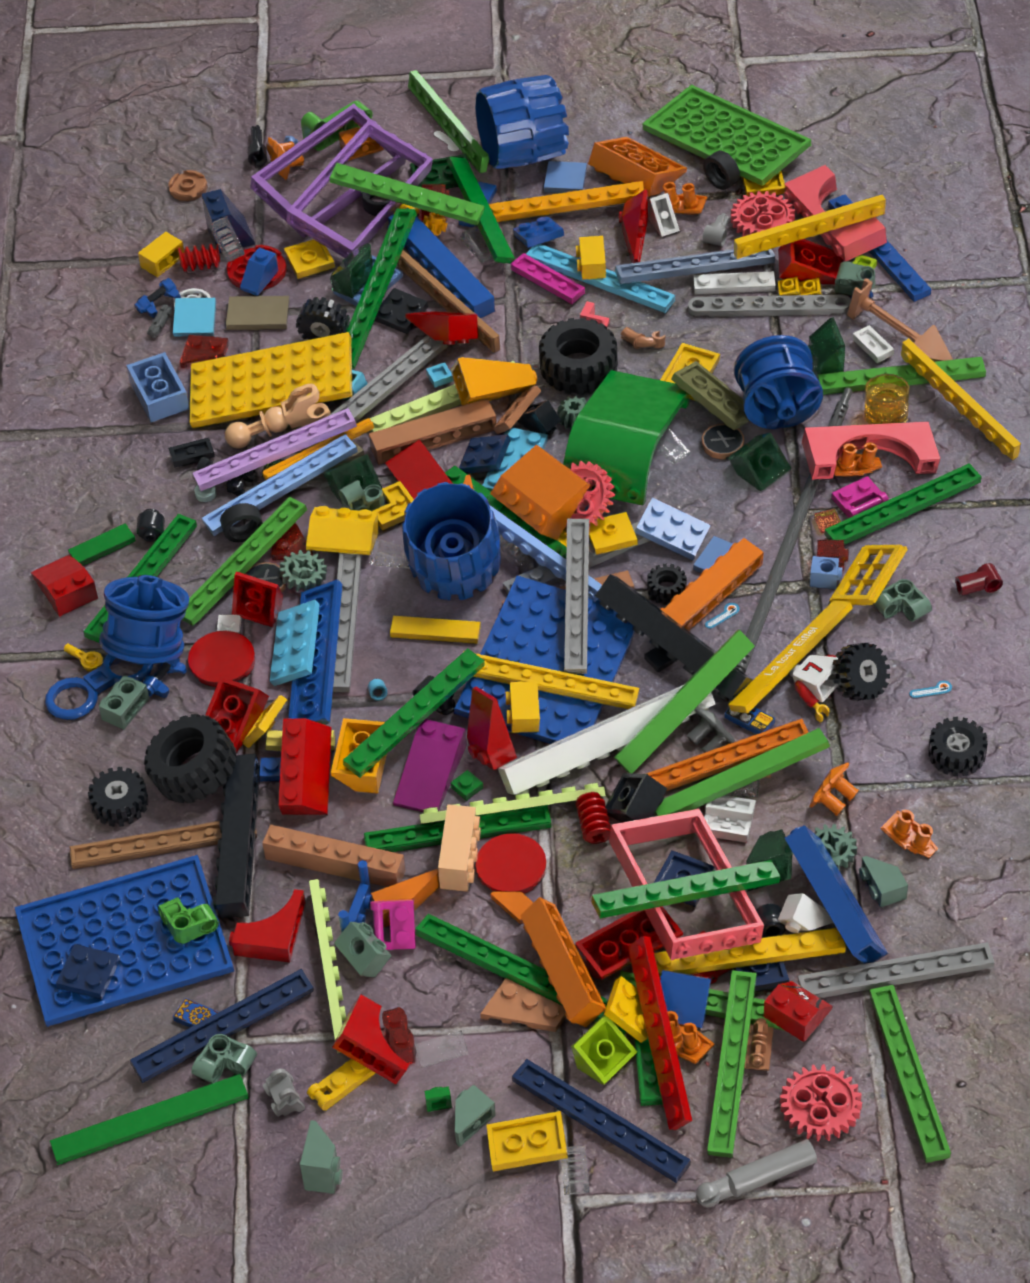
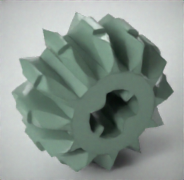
[557,396,588,429]

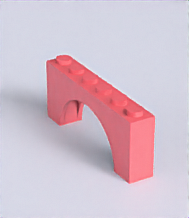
[784,165,887,262]
[802,422,940,480]

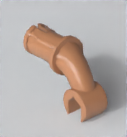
[621,327,666,349]

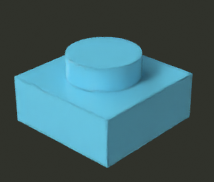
[426,362,453,388]

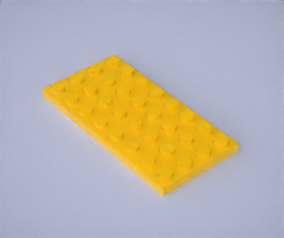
[190,332,352,428]

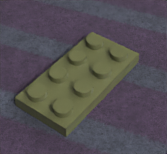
[671,361,750,430]

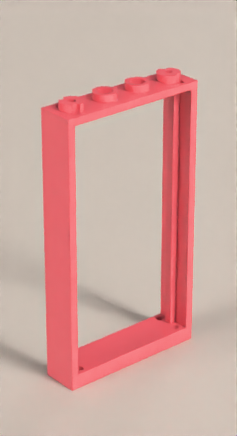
[609,809,764,960]

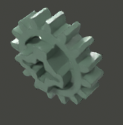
[279,550,327,592]
[814,824,857,869]

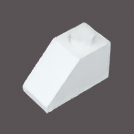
[648,193,680,237]
[778,893,834,933]

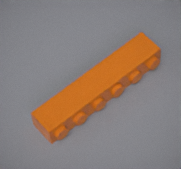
[661,538,764,631]
[520,897,606,1027]

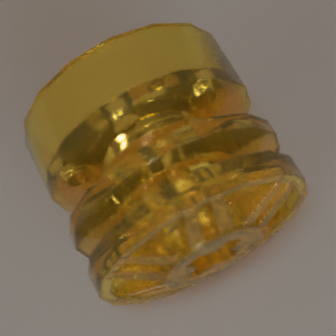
[864,374,910,425]

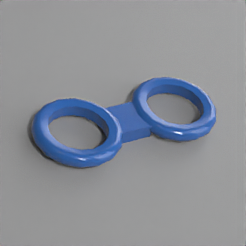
[45,653,153,720]

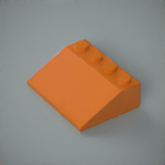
[588,137,687,197]
[490,445,590,540]

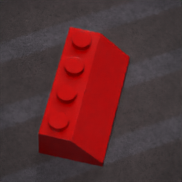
[279,718,332,815]
[575,906,683,980]

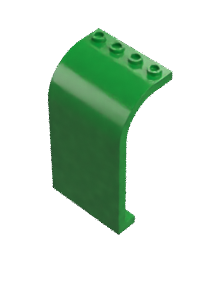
[564,370,690,506]

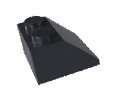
[605,773,667,823]

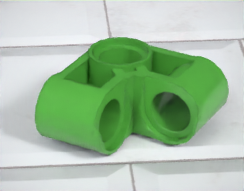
[157,897,219,944]

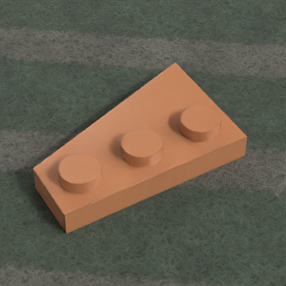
[480,978,566,1032]

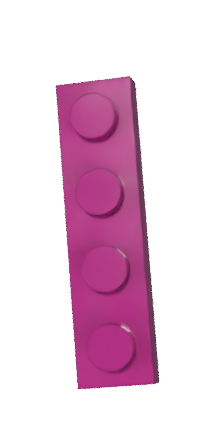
[511,253,585,304]

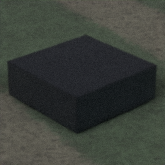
[644,647,675,672]

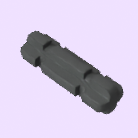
[147,304,172,338]

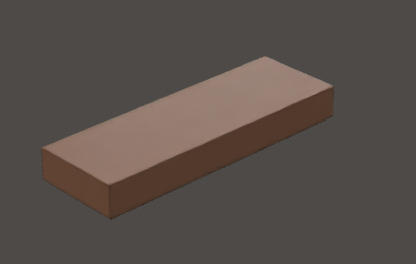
[493,386,541,434]

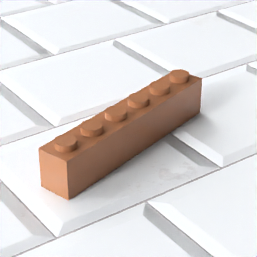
[369,399,496,465]
[262,825,406,887]

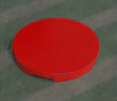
[227,245,287,290]
[188,631,255,687]
[476,834,547,894]

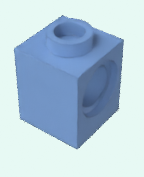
[810,556,843,589]

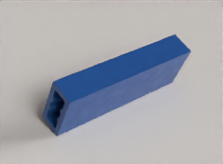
[785,825,888,964]

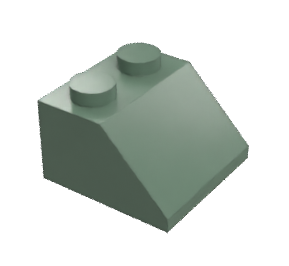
[300,1120,343,1194]

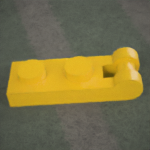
[307,1059,375,1111]

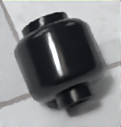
[136,509,165,542]
[756,904,786,938]

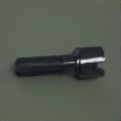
[248,125,267,167]

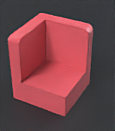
[580,301,610,327]

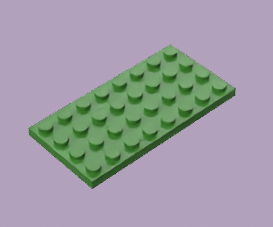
[642,84,811,186]

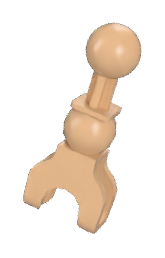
[225,384,331,449]

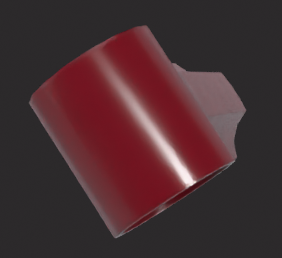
[955,563,1003,595]

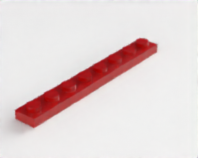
[628,936,692,1130]

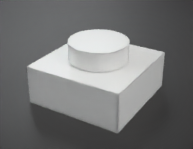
[217,615,241,634]

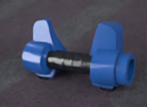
[134,278,181,318]
[142,658,187,698]

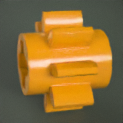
[423,212,448,236]

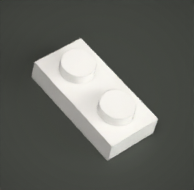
[852,325,894,363]

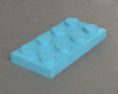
[483,428,548,491]
[270,600,320,686]

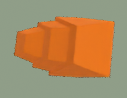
[266,137,304,180]
[663,182,707,215]
[834,442,882,477]
[809,762,859,816]
[880,810,938,858]
[668,1011,715,1064]

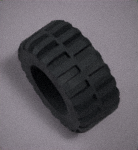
[539,318,618,395]
[144,714,236,803]

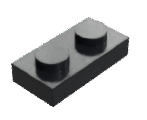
[168,437,215,468]

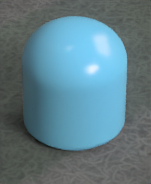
[368,679,388,701]

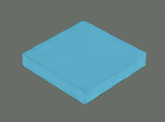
[173,298,216,337]

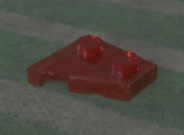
[180,335,229,368]
[271,522,313,561]

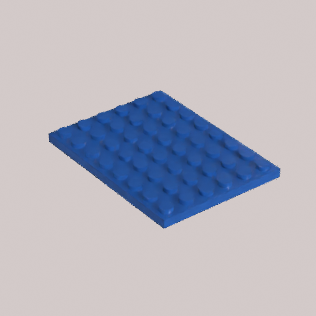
[454,575,635,744]
[14,855,234,1027]

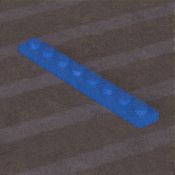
[828,194,931,302]

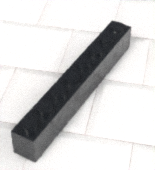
[595,574,753,702]
[213,754,260,919]

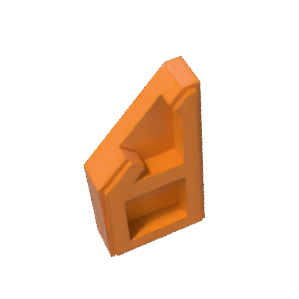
[490,891,533,924]

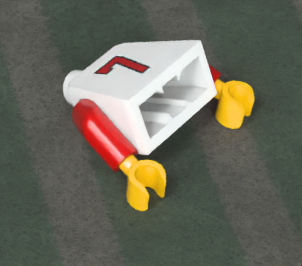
[789,655,838,722]

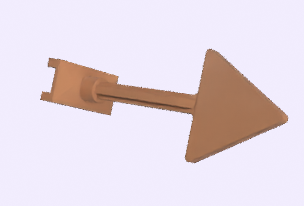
[847,278,953,362]

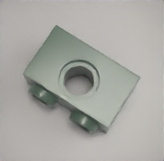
[334,922,392,977]

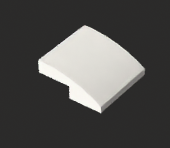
[704,795,756,843]

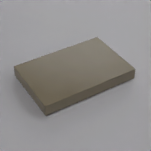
[226,296,290,330]

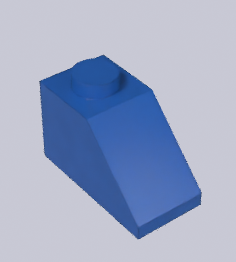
[240,248,278,296]

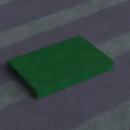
[410,154,469,191]

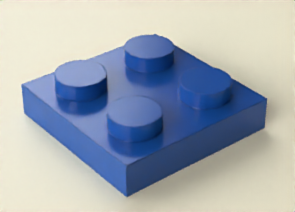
[513,217,564,248]

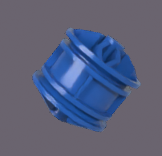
[734,335,823,429]
[99,575,189,664]

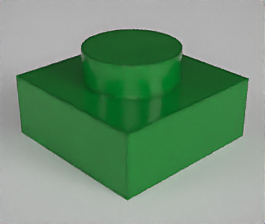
[450,770,483,801]
[424,1086,452,1112]

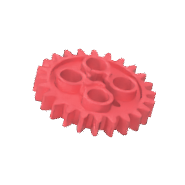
[731,191,795,237]
[565,461,615,529]
[780,1064,862,1141]

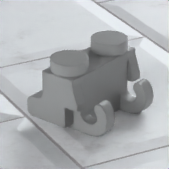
[263,1069,305,1117]

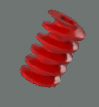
[178,243,220,272]
[576,792,611,844]

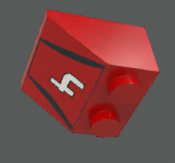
[764,981,833,1042]

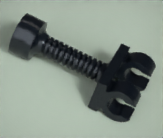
[197,457,256,496]

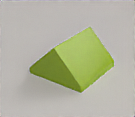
[571,1015,637,1085]

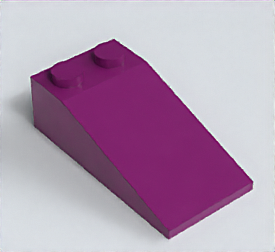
[393,719,467,813]

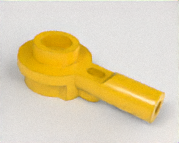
[64,643,103,672]

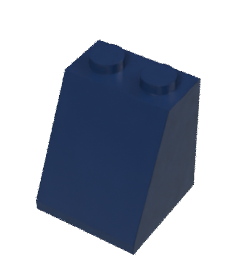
[202,189,255,253]

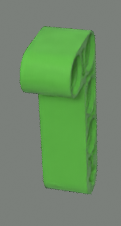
[301,101,373,151]

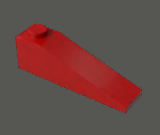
[619,190,648,263]

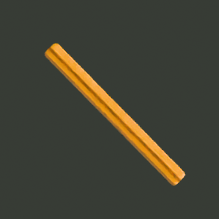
[262,418,374,480]

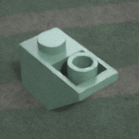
[859,856,908,908]

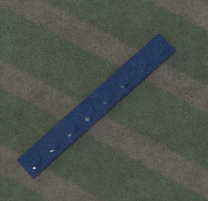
[130,968,314,1083]
[512,1059,691,1183]

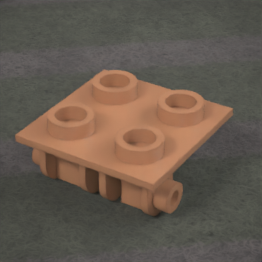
[722,1018,774,1071]

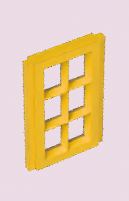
[829,545,908,605]

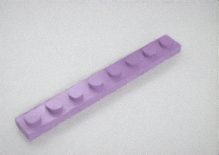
[193,408,357,491]

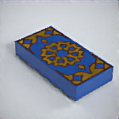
[173,998,219,1028]

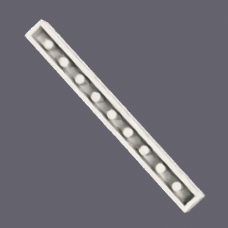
[498,684,715,795]

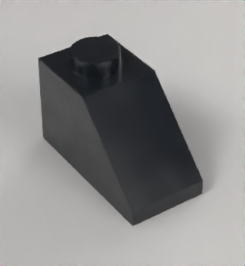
[517,400,561,435]

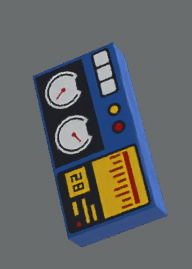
[724,707,775,734]

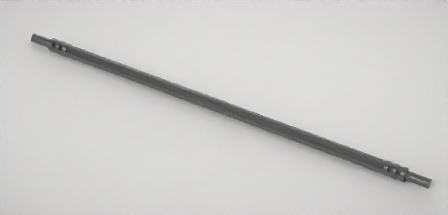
[736,388,852,673]

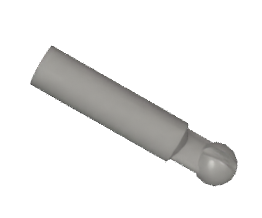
[696,1139,817,1208]

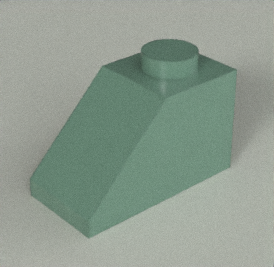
[455,1085,496,1147]

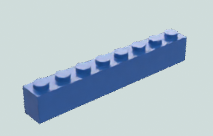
[387,208,495,318]

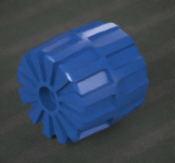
[475,75,569,169]
[402,482,501,601]

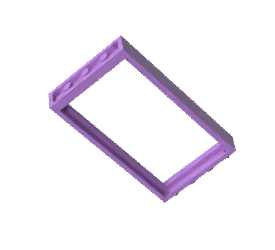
[250,104,406,238]
[286,120,433,262]

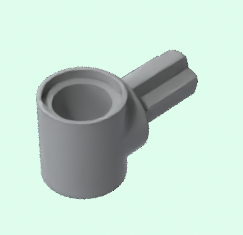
[702,213,729,246]

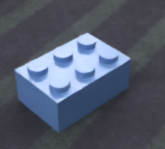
[126,352,189,422]

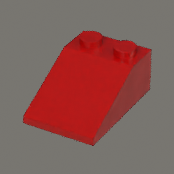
[778,239,843,284]
[405,311,478,345]
[31,554,98,617]
[232,571,283,628]
[205,677,269,753]
[467,686,517,770]

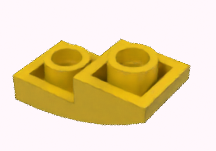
[778,277,822,296]

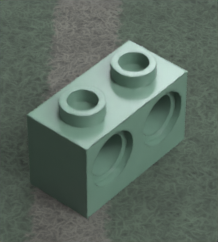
[99,675,149,730]

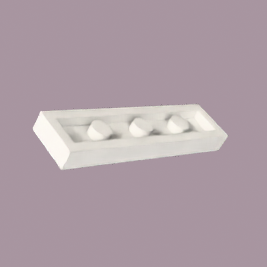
[694,271,775,295]

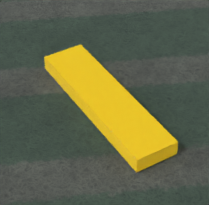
[390,616,481,644]

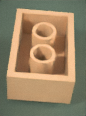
[438,804,481,892]

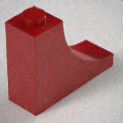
[229,889,306,963]
[332,994,409,1084]

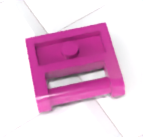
[831,476,889,518]
[370,900,416,950]

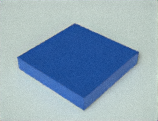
[660,970,711,1028]

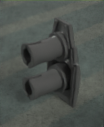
[686,707,736,752]

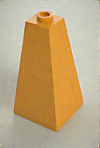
[450,357,537,406]

